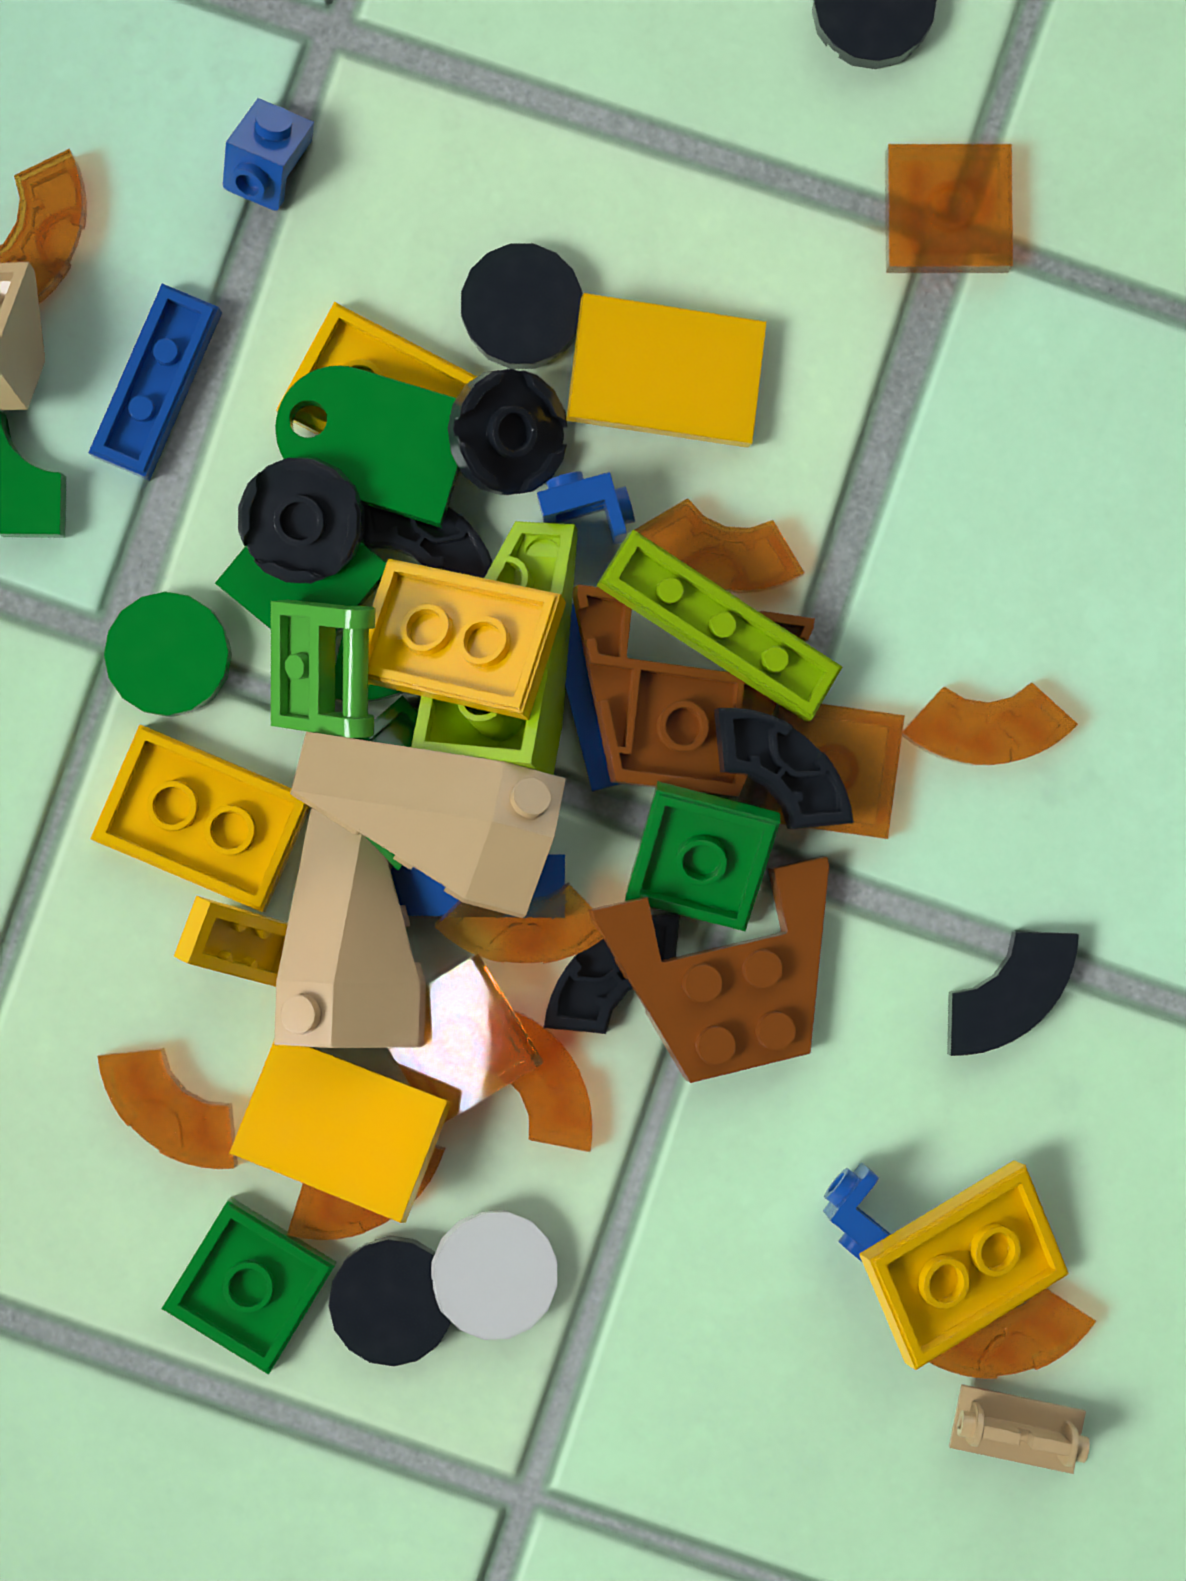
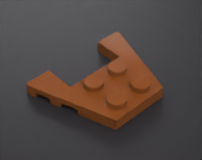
[572,584,815,798]
[588,856,829,1083]

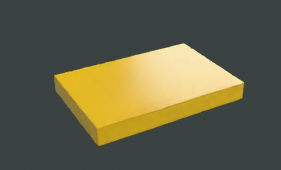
[566,293,767,448]
[276,302,477,435]
[368,558,566,720]
[90,724,310,912]
[229,1041,452,1223]
[859,1160,1069,1370]

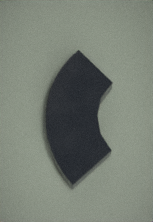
[363,504,493,578]
[714,708,854,829]
[544,914,680,1034]
[947,931,1079,1056]

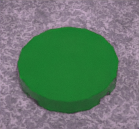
[104,592,232,717]

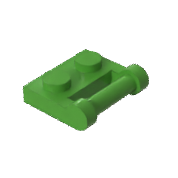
[271,599,376,738]

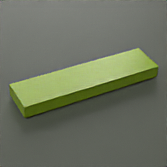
[596,529,843,722]

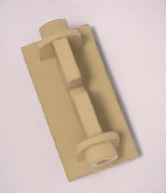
[949,1384,1090,1474]

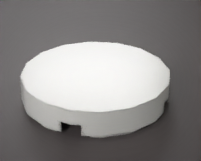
[431,1210,557,1340]

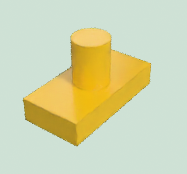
[173,896,288,987]

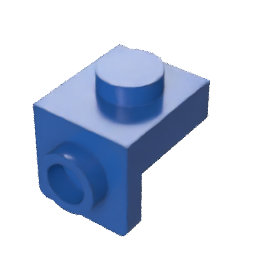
[223,98,314,211]
[537,471,635,545]
[823,1163,891,1262]

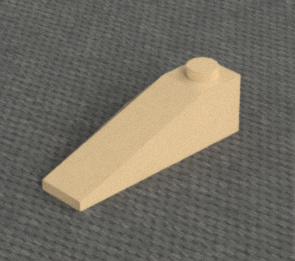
[274,808,426,1048]

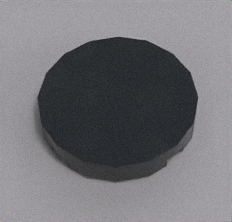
[812,0,937,69]
[461,243,583,369]
[448,369,568,495]
[238,457,365,584]
[328,1236,451,1367]

